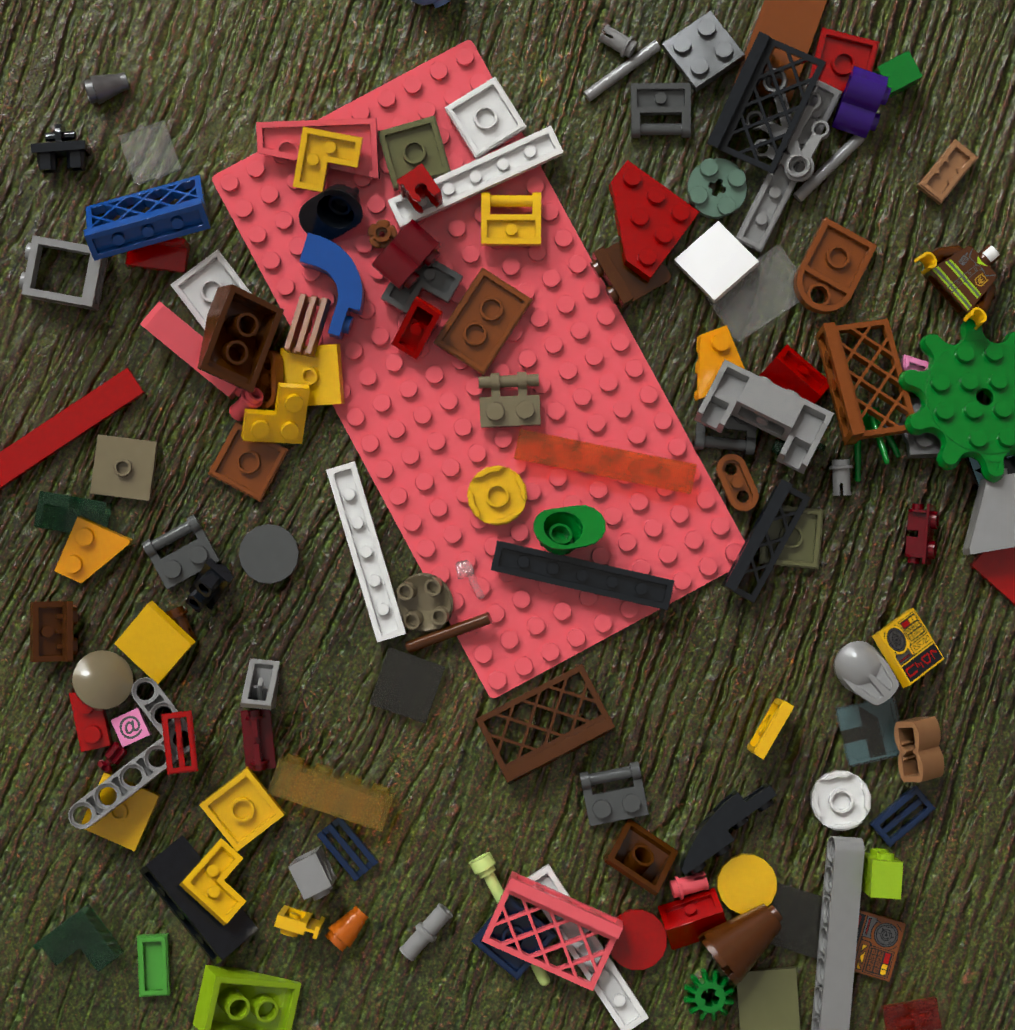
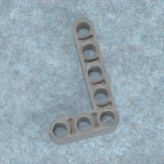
[68,677,196,829]

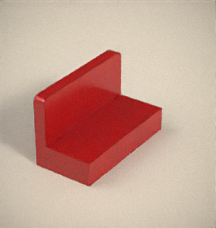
[125,238,190,274]
[759,344,829,404]
[658,888,726,950]

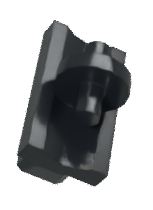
[31,123,92,174]
[186,558,234,612]

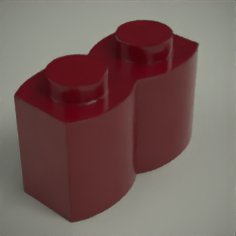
[372,219,441,291]

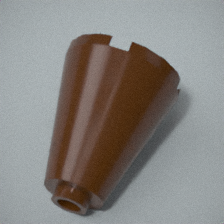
[697,903,784,986]

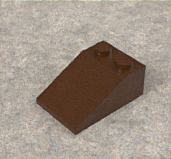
[198,284,284,393]

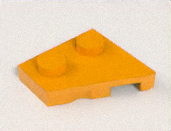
[694,325,745,401]
[54,516,133,583]

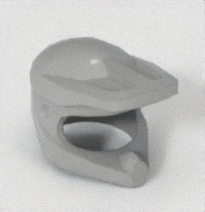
[833,641,899,706]

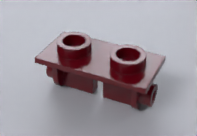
[905,503,940,565]
[240,709,276,771]

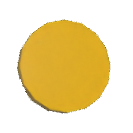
[467,465,527,526]
[716,853,777,914]

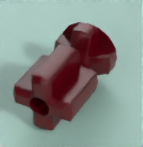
[97,742,127,774]

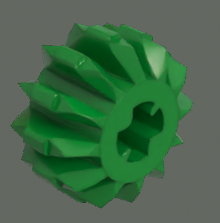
[683,968,735,1021]

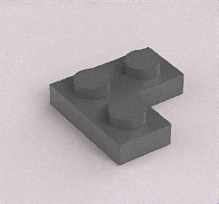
[381,261,463,314]

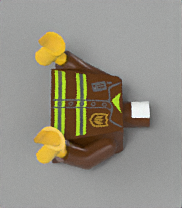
[914,244,1000,330]

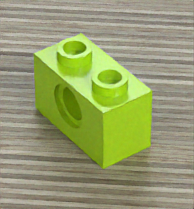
[862,848,903,900]

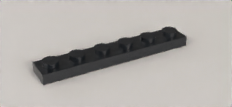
[491,541,674,610]

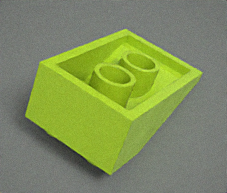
[193,965,301,1030]

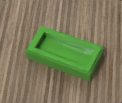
[137,933,171,997]

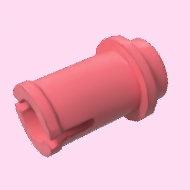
[229,387,264,421]
[669,871,709,900]

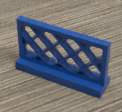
[84,175,211,261]

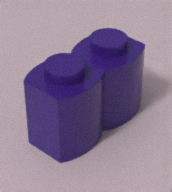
[832,66,891,138]

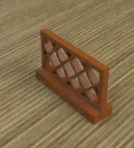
[815,318,914,446]

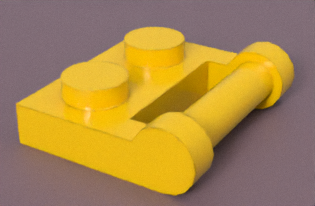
[481,192,541,246]

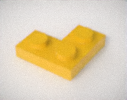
[293,126,363,192]
[241,383,310,444]
[179,838,246,926]

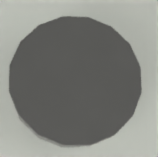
[239,524,300,584]

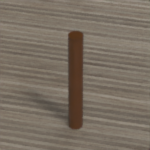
[405,612,492,653]

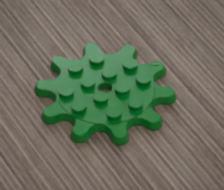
[898,319,1015,483]

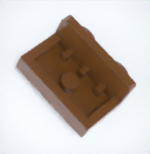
[30,601,78,662]

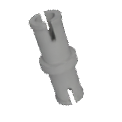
[399,903,453,961]

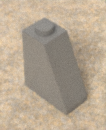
[963,469,1015,555]

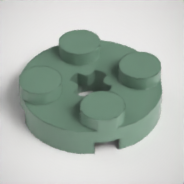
[687,158,747,219]

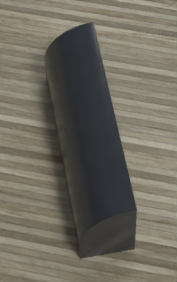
[139,835,258,965]

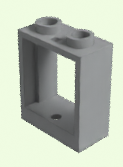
[19,235,109,311]

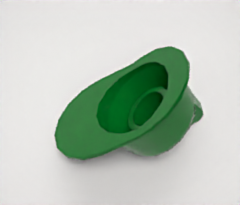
[533,505,606,555]

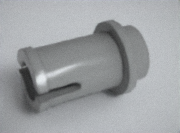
[598,24,638,58]
[829,459,853,496]

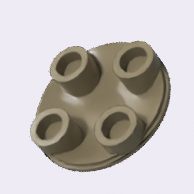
[397,573,453,632]
[71,650,133,711]

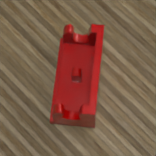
[396,163,443,214]

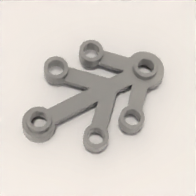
[746,68,831,182]

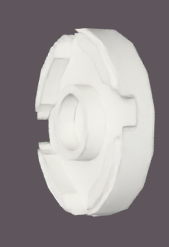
[810,770,871,831]

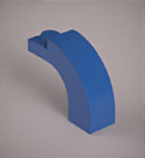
[299,233,365,340]

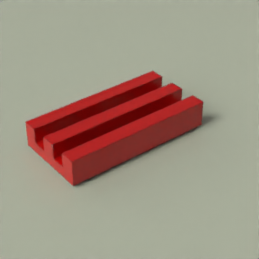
[161,710,198,775]

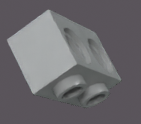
[288,845,337,901]

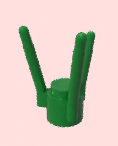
[854,407,901,482]

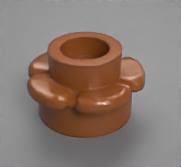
[367,220,397,249]

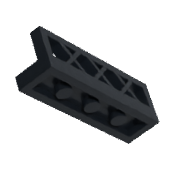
[721,479,811,603]

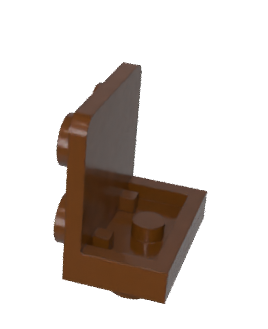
[590,240,671,309]

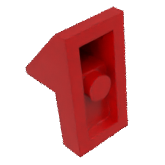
[391,296,443,360]

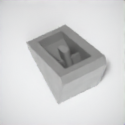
[240,658,280,710]

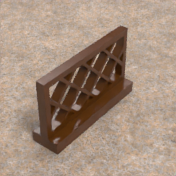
[476,664,616,785]

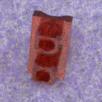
[881,996,942,1030]

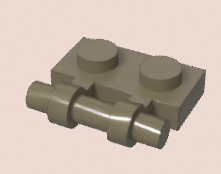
[478,372,541,428]

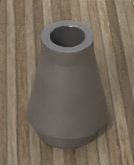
[83,72,130,105]

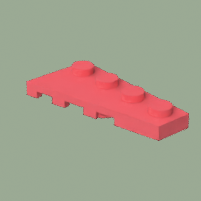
[256,118,379,179]

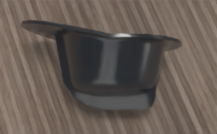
[299,184,363,240]

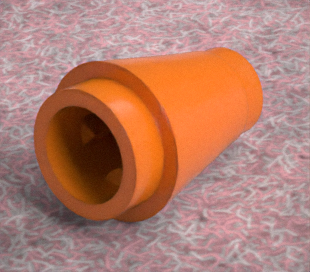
[325,906,369,952]

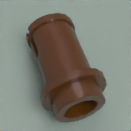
[166,605,197,639]

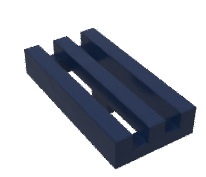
[869,785,936,847]
[317,815,379,881]

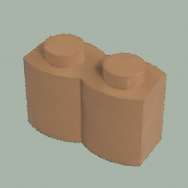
[894,716,945,782]

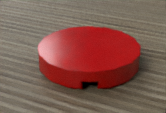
[607,909,667,970]

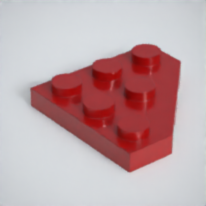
[609,160,699,282]

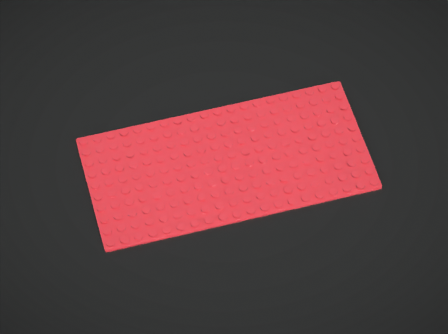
[212,40,745,698]

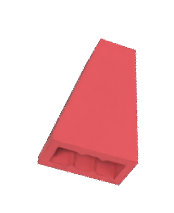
[140,301,243,400]

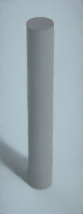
[583,40,661,102]
[793,135,865,203]

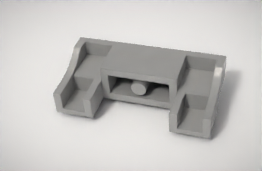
[694,360,834,474]

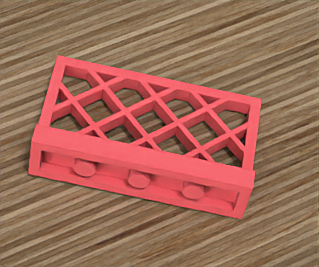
[482,871,623,991]

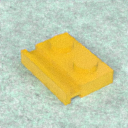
[274,905,326,939]

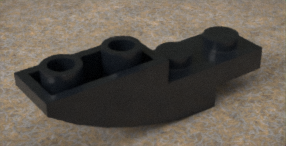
[679,782,777,875]

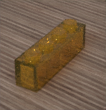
[267,753,395,832]

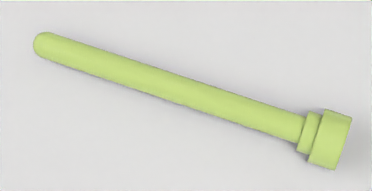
[469,852,550,986]

